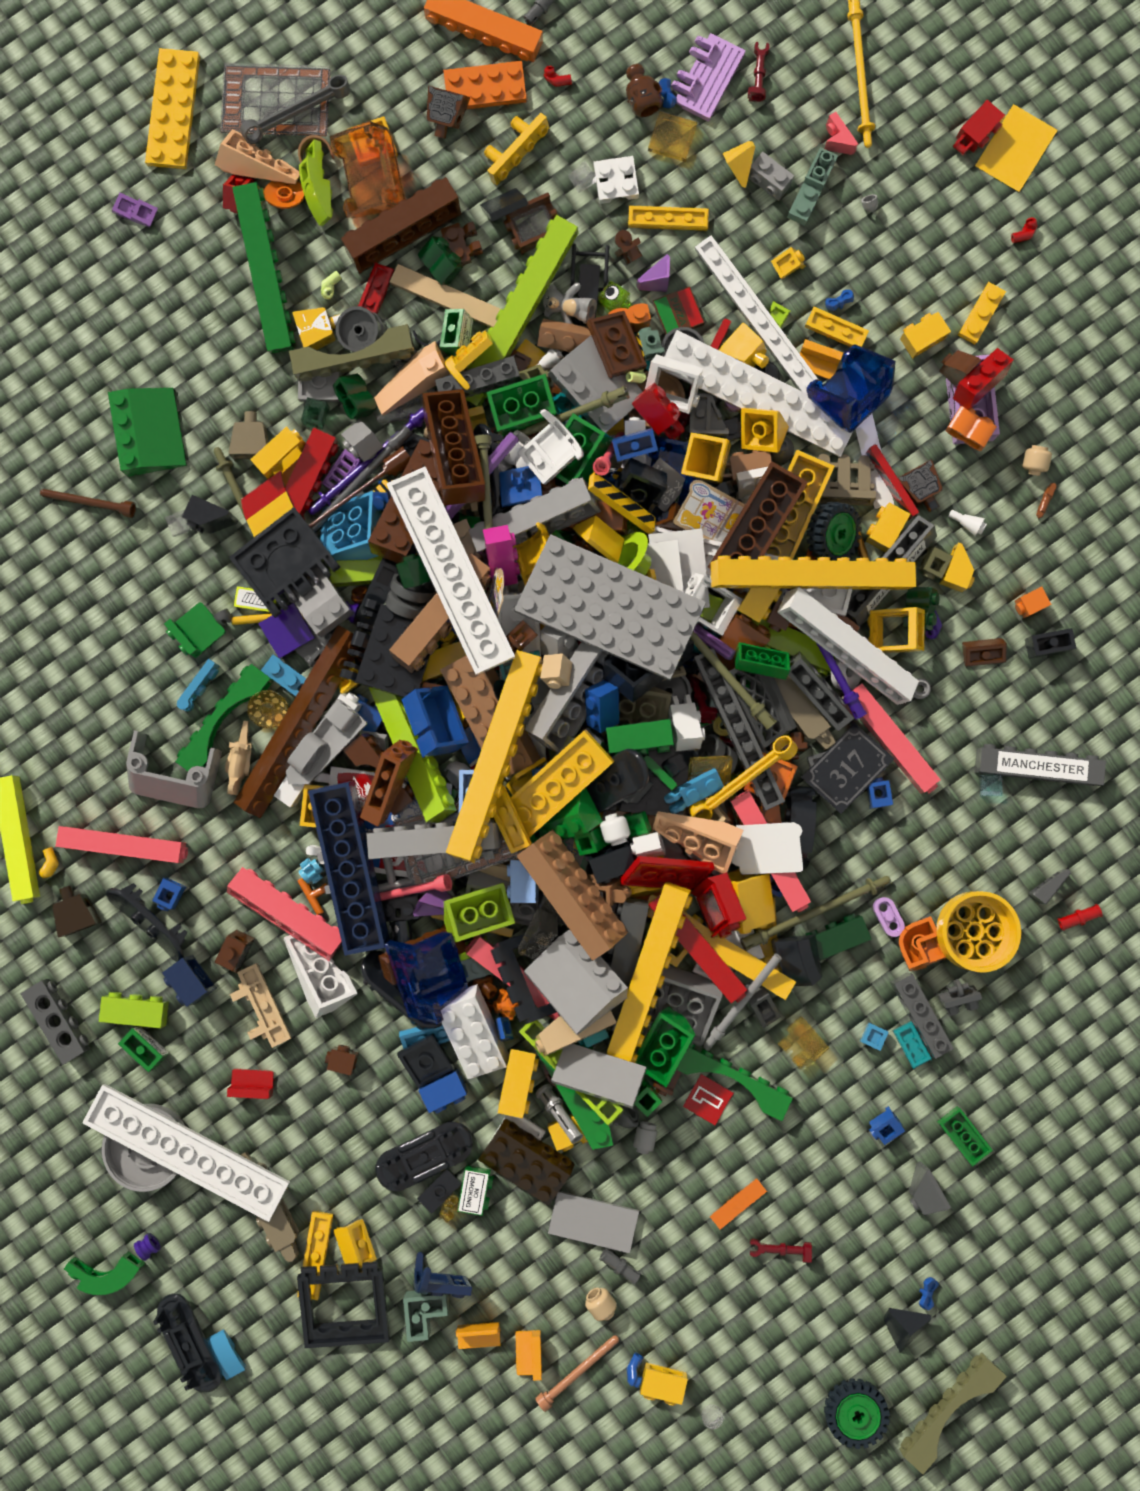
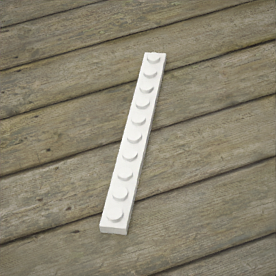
[695,235,830,401]

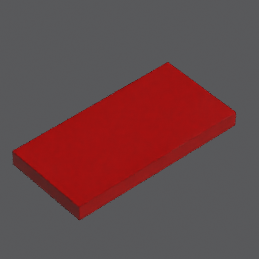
[620,856,715,891]

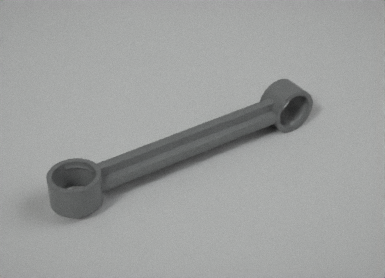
[240,75,351,144]

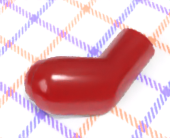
[1011,217,1038,243]

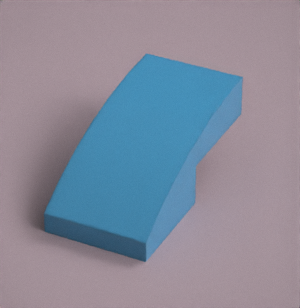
[206,1329,245,1380]

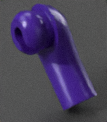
[925,610,942,639]

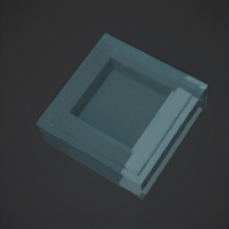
[980,775,1003,796]

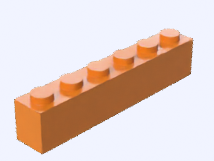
[424,0,543,62]

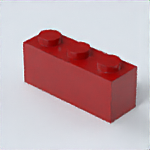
[952,348,1014,411]

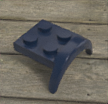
[414,1252,472,1298]

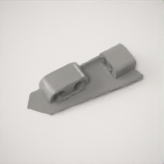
[286,699,367,784]

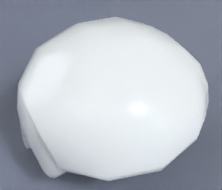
[444,761,471,790]

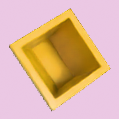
[681,432,731,484]
[727,868,775,934]

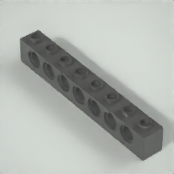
[693,648,785,810]

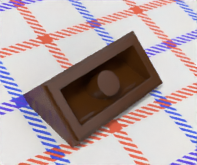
[962,638,1007,666]

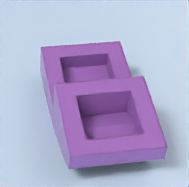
[112,192,158,227]

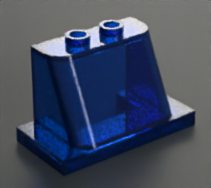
[384,932,469,1024]

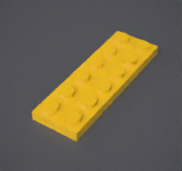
[145,48,200,169]
[510,729,615,838]

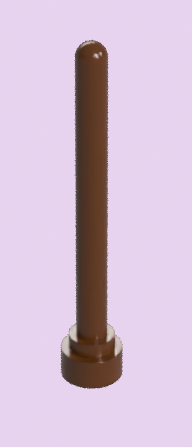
[40,489,136,518]

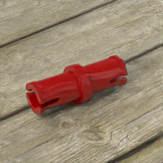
[1057,904,1103,931]

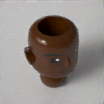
[626,63,662,118]

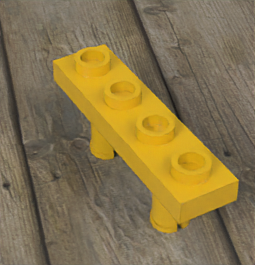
[484,113,550,186]

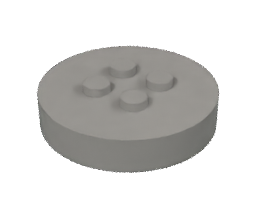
[102,1104,185,1192]

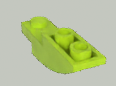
[299,140,333,226]

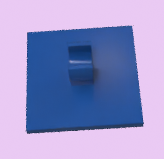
[499,466,542,507]

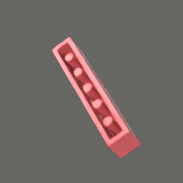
[227,867,342,961]

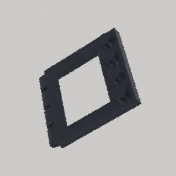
[490,923,562,1024]
[297,1261,390,1348]

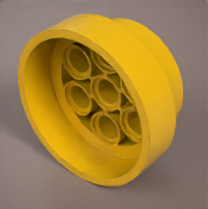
[936,891,1021,972]

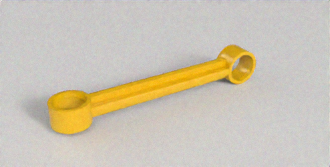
[688,736,798,820]

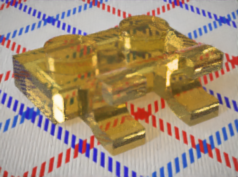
[777,1016,829,1067]

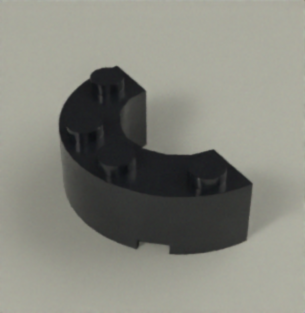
[785,785,816,869]

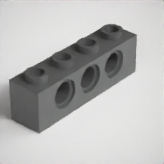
[435,356,522,398]
[788,651,854,731]
[890,972,954,1059]
[20,979,90,1065]

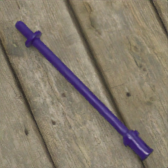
[309,407,425,515]
[783,589,867,719]

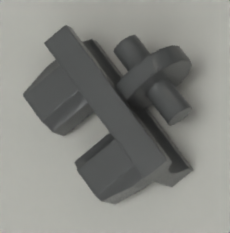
[938,979,982,1016]

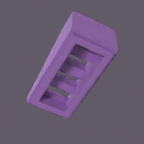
[322,449,362,494]

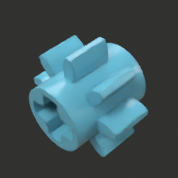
[298,858,324,884]

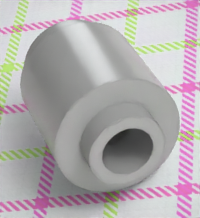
[633,1121,657,1154]

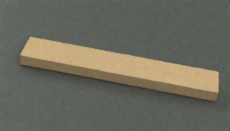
[390,264,500,328]

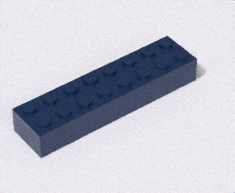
[308,780,391,956]

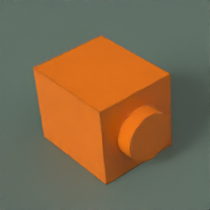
[1015,587,1052,618]

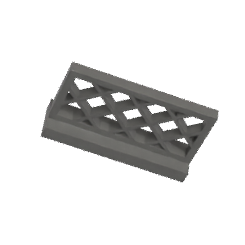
[729,668,797,749]

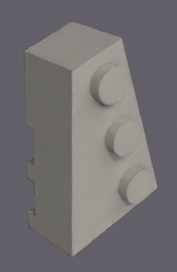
[540,626,579,660]

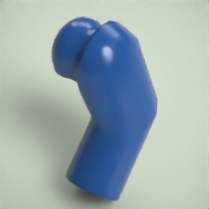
[627,1352,644,1388]

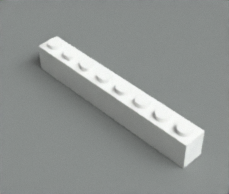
[777,587,919,705]

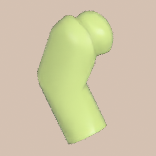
[321,271,342,299]
[626,369,646,383]

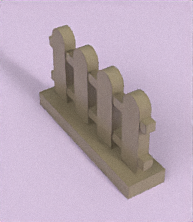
[806,453,876,506]

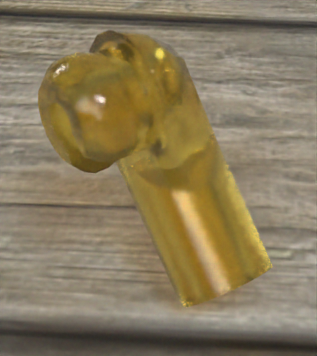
[439,1195,459,1223]

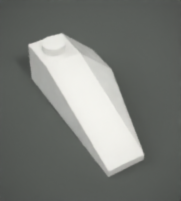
[284,935,357,1018]

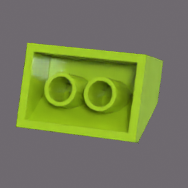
[443,883,515,942]

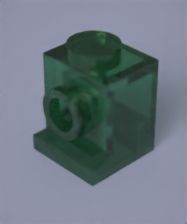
[301,397,330,431]

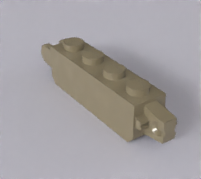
[774,675,835,750]
[241,1152,300,1262]

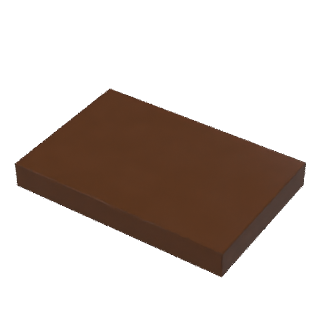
[586,311,647,378]

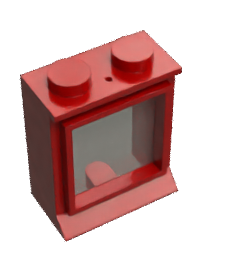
[691,873,746,939]

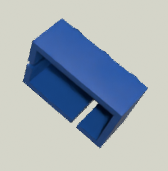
[402,685,469,758]

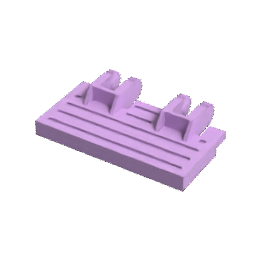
[671,33,746,122]

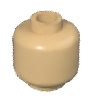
[1023,445,1052,476]
[585,1288,617,1321]

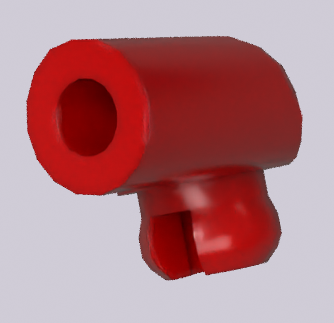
[544,66,572,87]

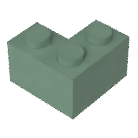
[403,1290,450,1342]

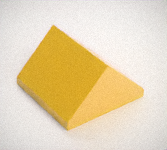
[741,408,789,453]
[573,515,624,563]

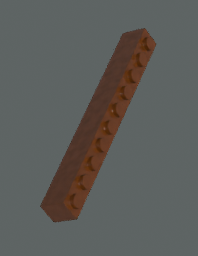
[234,625,360,818]

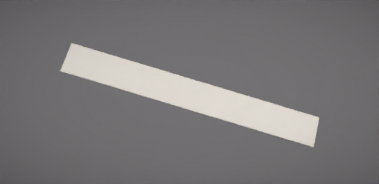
[840,361,894,509]

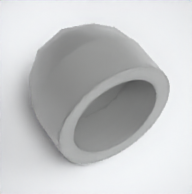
[861,194,878,212]

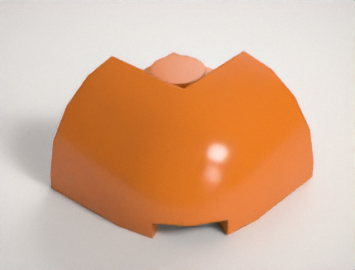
[899,916,946,971]

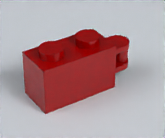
[953,100,1005,156]
[632,382,684,440]

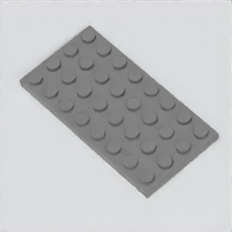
[514,534,706,681]

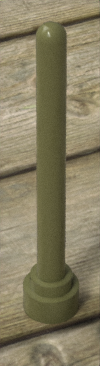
[475,435,493,529]

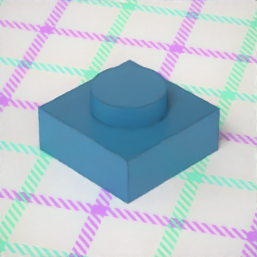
[860,1022,889,1051]

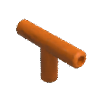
[298,878,327,915]

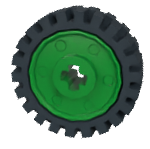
[807,502,862,561]
[824,1378,890,1449]

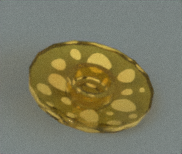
[247,690,288,728]

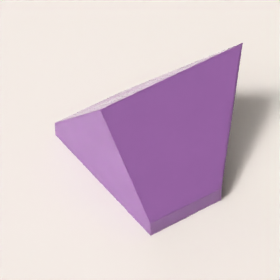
[636,254,670,292]
[413,889,453,917]

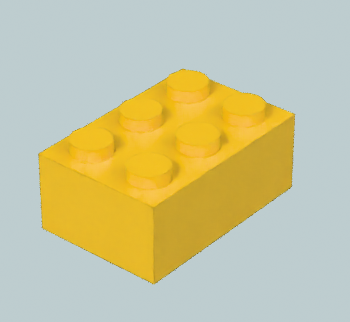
[498,1049,539,1118]

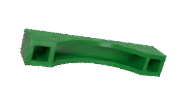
[175,664,274,771]
[677,1043,793,1121]

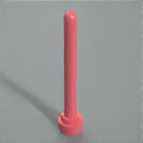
[593,432,625,476]
[380,874,452,901]

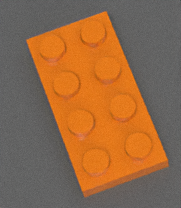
[443,61,527,110]

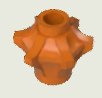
[493,988,519,1021]

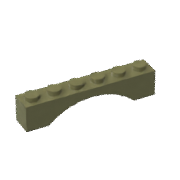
[289,324,416,381]
[899,1352,1007,1474]

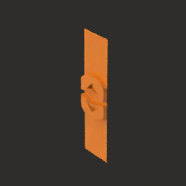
[710,1178,767,1229]

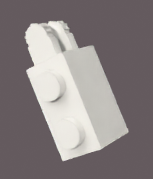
[668,694,705,751]

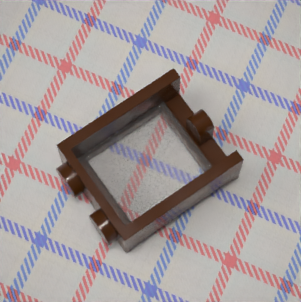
[503,192,558,255]

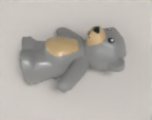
[543,283,597,324]

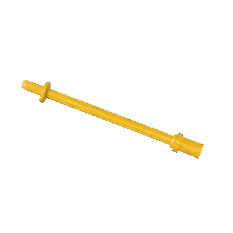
[847,0,876,148]

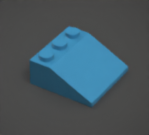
[320,491,384,560]

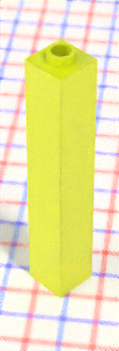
[0,775,40,904]

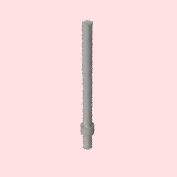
[703,953,782,1051]

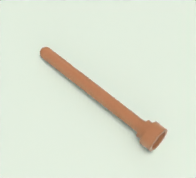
[535,1335,619,1412]

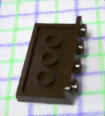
[478,1119,575,1206]

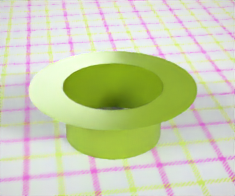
[618,532,651,575]

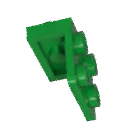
[164,603,226,658]

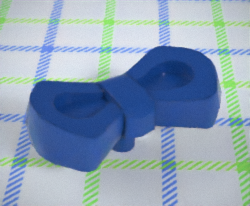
[659,78,677,109]
[825,290,854,311]
[919,1277,939,1310]

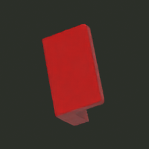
[227,1069,274,1099]

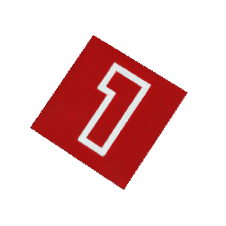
[683,1074,733,1125]

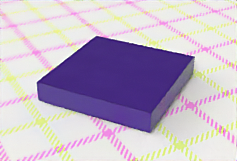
[258,603,315,659]

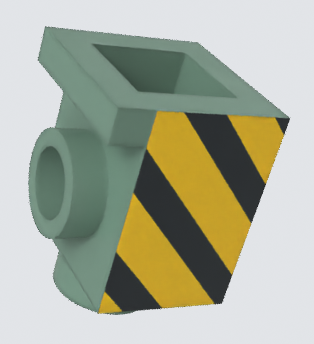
[636,327,665,361]

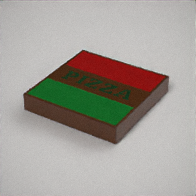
[652,286,705,335]

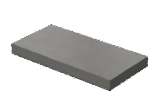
[551,1044,647,1109]
[548,1191,639,1253]

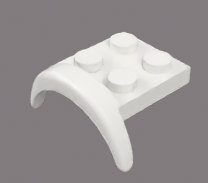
[518,409,584,485]

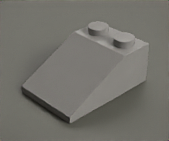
[290,566,355,638]

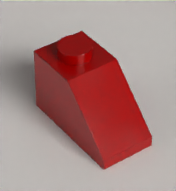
[223,174,255,213]

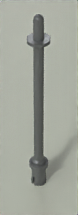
[311,425,413,537]

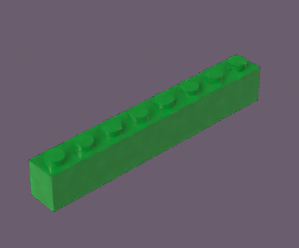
[232,182,296,354]

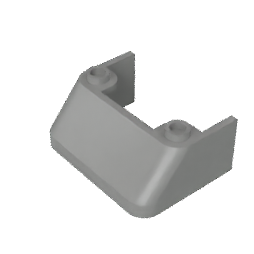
[126,731,222,808]

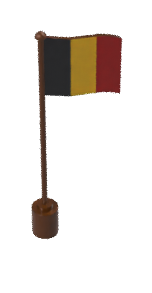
[241,446,411,537]

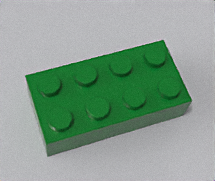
[735,642,790,680]
[937,1106,993,1167]

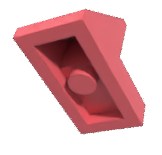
[824,111,858,155]

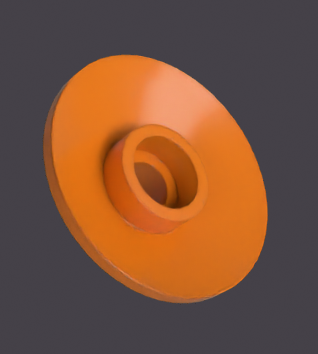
[264,181,304,209]

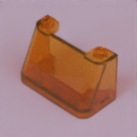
[329,121,405,219]

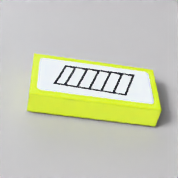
[234,586,277,613]

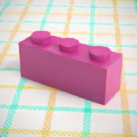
[483,525,520,586]

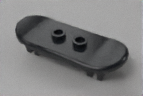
[473,424,511,522]
[586,748,653,814]
[106,883,188,962]
[361,951,442,1030]
[375,1122,473,1191]
[153,1293,222,1393]

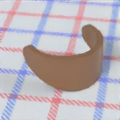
[298,135,335,163]

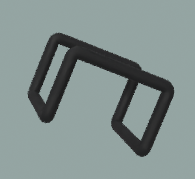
[571,243,609,292]

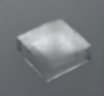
[165,510,192,537]

